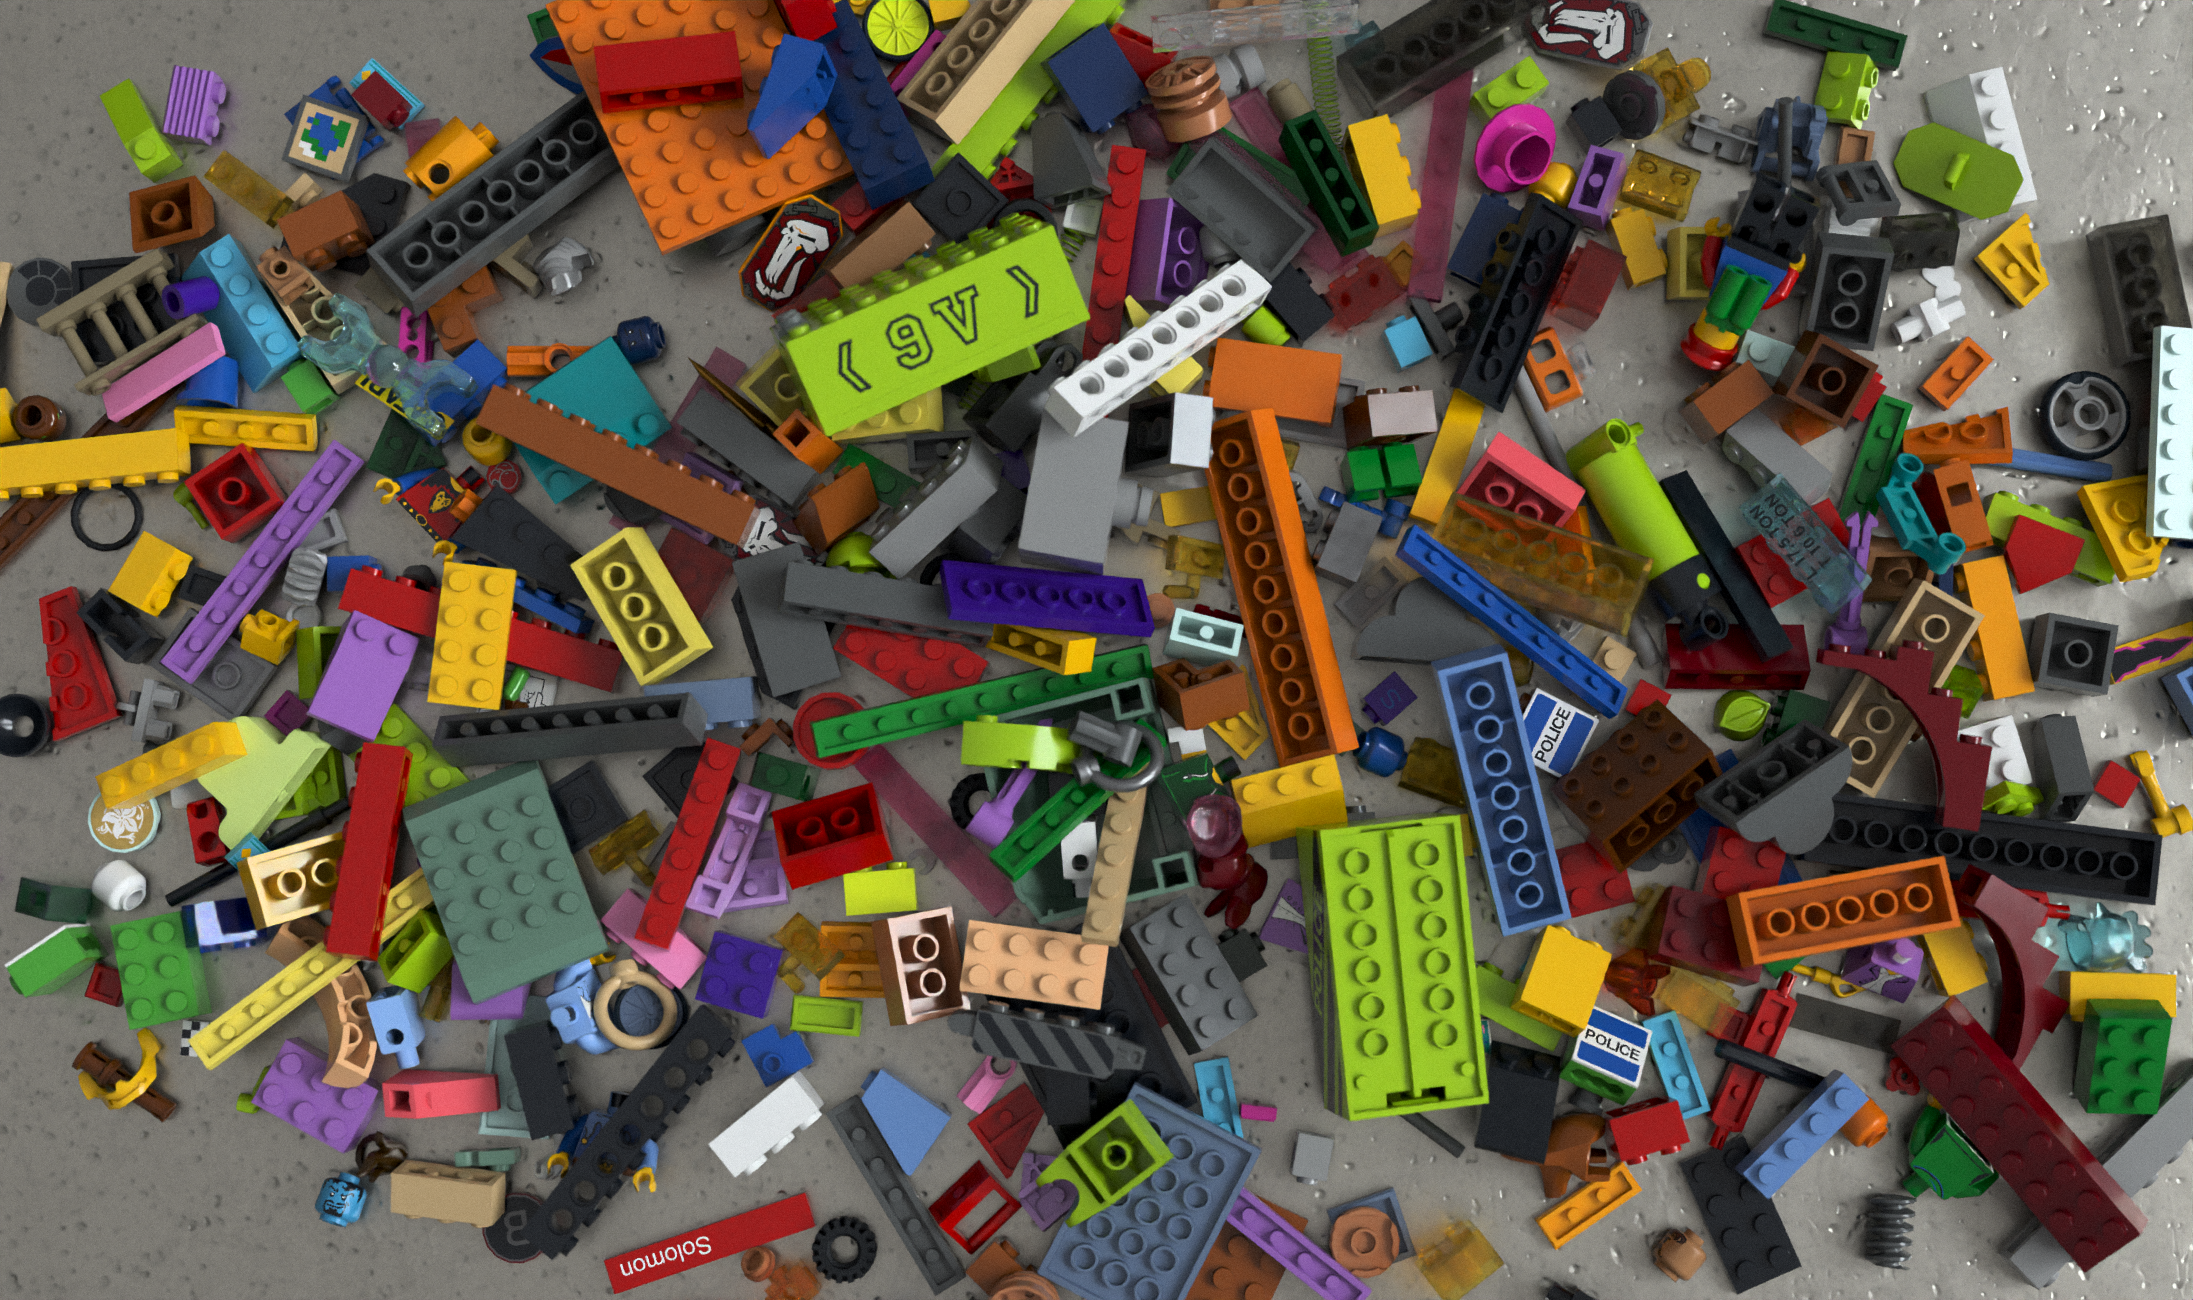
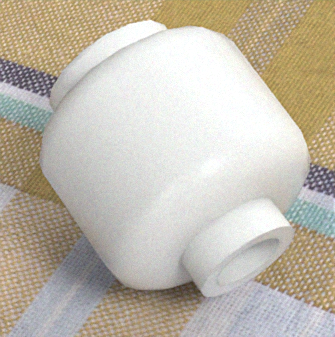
[91,860,146,912]

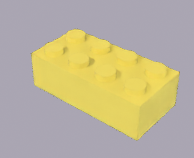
[570,527,713,686]

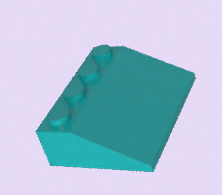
[513,335,672,505]

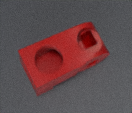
[187,796,231,867]

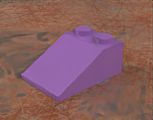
[306,610,420,743]

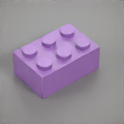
[251,1037,383,1154]

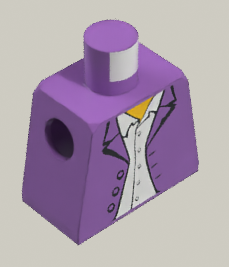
[1258,878,1308,954]
[1841,938,1924,1003]

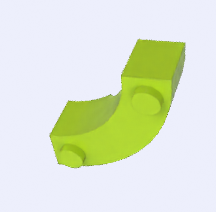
[961,715,1100,774]

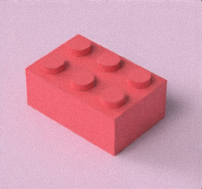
[1453,432,1586,557]

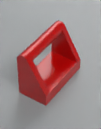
[928,1160,1022,1255]

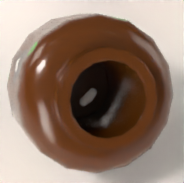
[13,395,66,443]

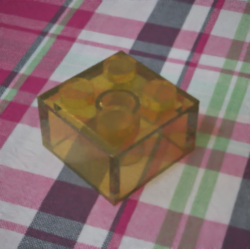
[1415,1220,1505,1300]

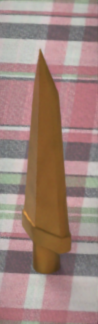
[688,358,778,441]

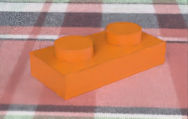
[1918,336,1994,411]

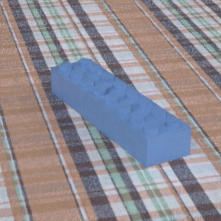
[1431,643,1571,937]

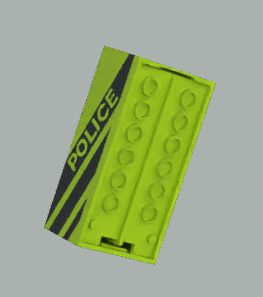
[1296,812,1489,1121]

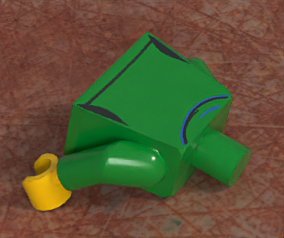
[1903,1092,1999,1200]

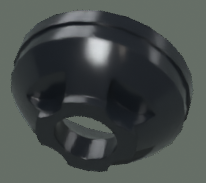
[0,694,51,758]

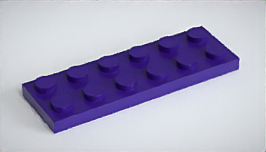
[939,560,1155,637]

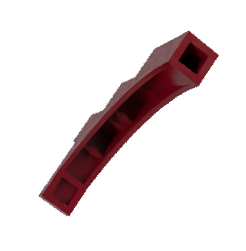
[1816,639,1992,831]
[1953,864,2070,1070]

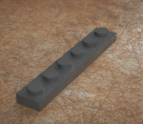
[826,1094,966,1296]

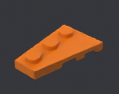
[1902,407,2013,464]

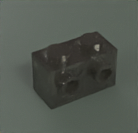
[1879,212,1960,271]

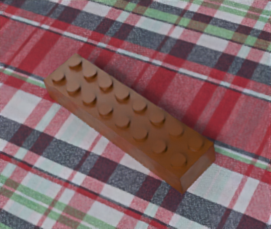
[475,383,761,549]

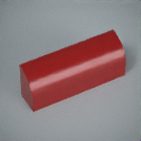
[593,31,744,114]

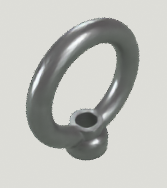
[1070,721,1164,793]

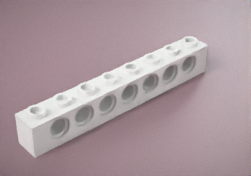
[1044,258,1272,438]

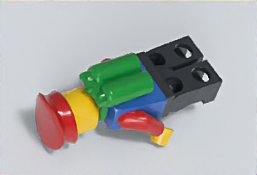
[1680,171,1820,371]

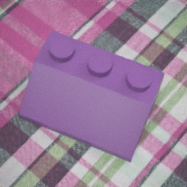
[1125,198,1209,312]

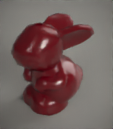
[1197,828,1268,929]

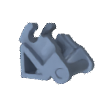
[1750,96,1828,182]

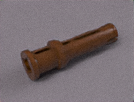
[72,1041,177,1123]

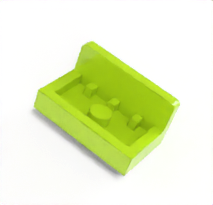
[1814,51,1878,129]

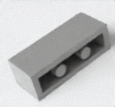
[1722,407,1832,515]

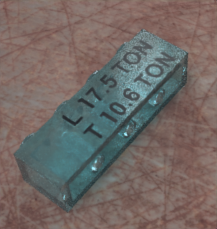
[1739,472,1873,615]

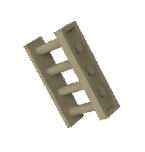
[36,248,208,396]

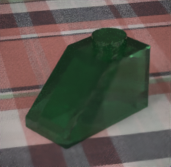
[15,877,92,924]

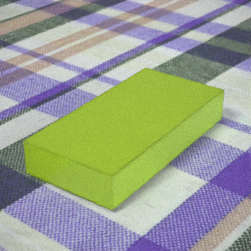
[789,994,864,1037]

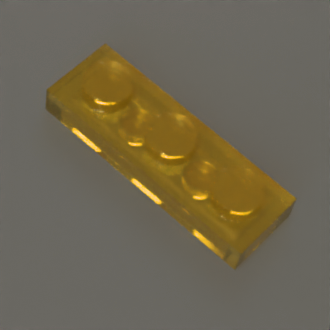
[203,150,295,229]

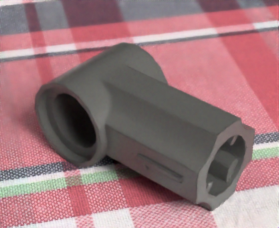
[1067,711,1143,768]

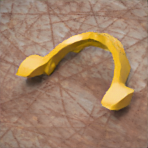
[78,1028,162,1110]

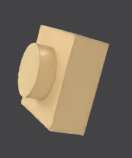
[281,173,323,211]

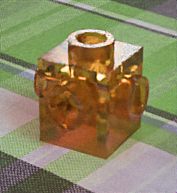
[764,1259,823,1300]

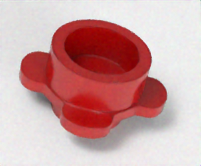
[1885,1057,1920,1096]

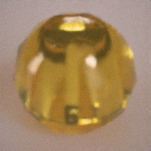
[1504,645,1534,687]

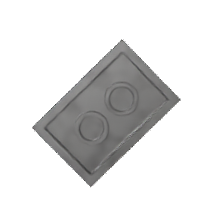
[149,608,278,720]

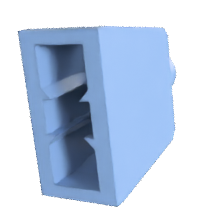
[366,985,425,1069]

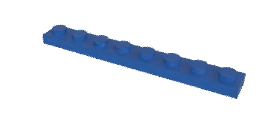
[1395,524,1628,719]

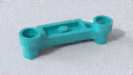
[1876,453,1966,574]

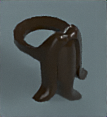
[355,1131,408,1183]

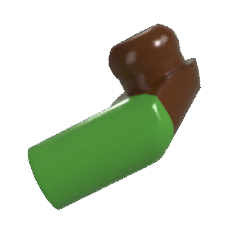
[502,666,531,710]

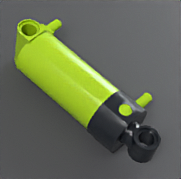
[1566,418,1729,651]

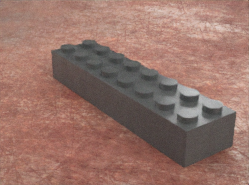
[366,90,619,317]

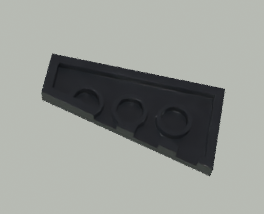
[450,484,588,602]

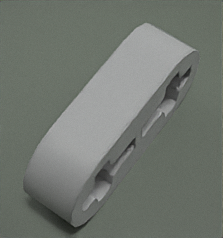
[1289,470,1323,533]

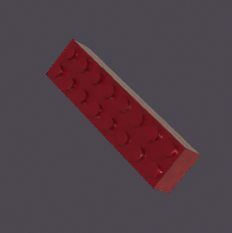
[1891,994,2149,1273]

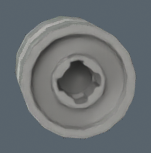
[1213,41,1267,100]

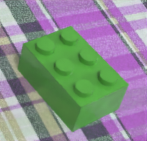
[110,910,212,1030]

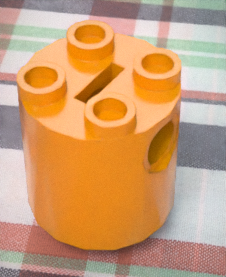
[403,116,499,202]

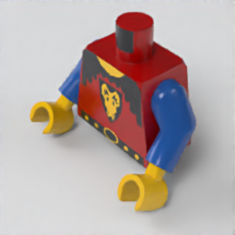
[373,465,485,566]

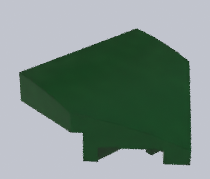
[365,408,446,479]

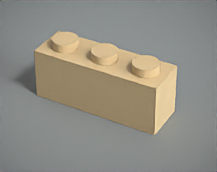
[391,1160,506,1228]

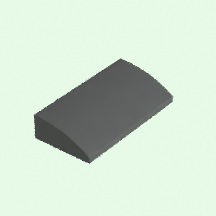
[1166,136,1320,282]

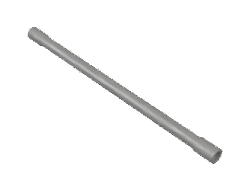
[1514,365,1663,668]

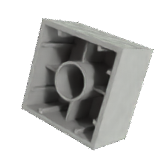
[1018,408,1154,575]

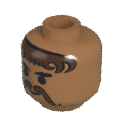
[1653,1228,1706,1282]

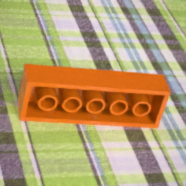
[1726,856,1961,968]

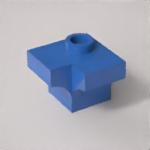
[742,1023,814,1088]

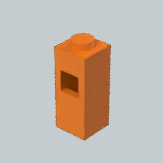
[773,409,844,475]
[1933,458,1994,553]

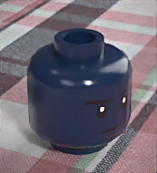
[612,316,666,365]

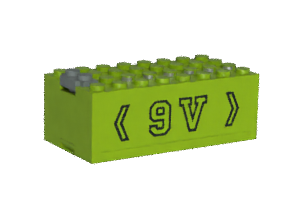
[769,212,1091,437]

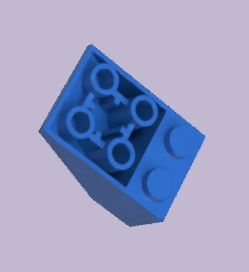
[747,34,838,159]

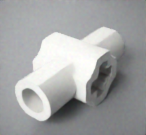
[1891,295,1965,344]

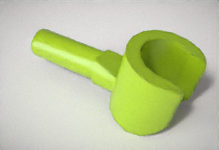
[173,482,209,530]
[236,1066,270,1114]

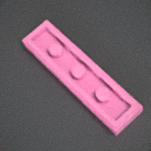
[102,322,226,423]

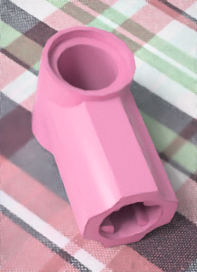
[956,1055,1018,1114]

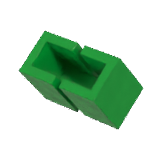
[1340,442,1422,503]

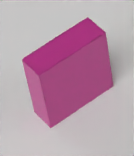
[1239,1101,1277,1122]

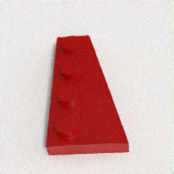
[39,586,123,741]

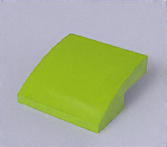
[274,745,346,820]

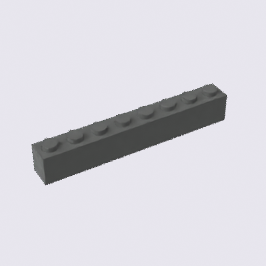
[432,692,708,767]

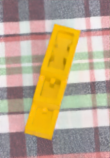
[1408,389,1485,528]

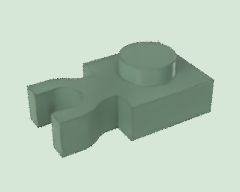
[455,1146,521,1172]

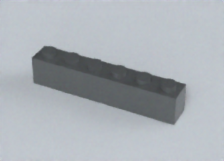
[777,560,994,648]

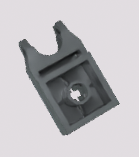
[962,340,1083,453]

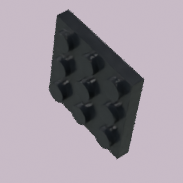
[71,253,180,365]

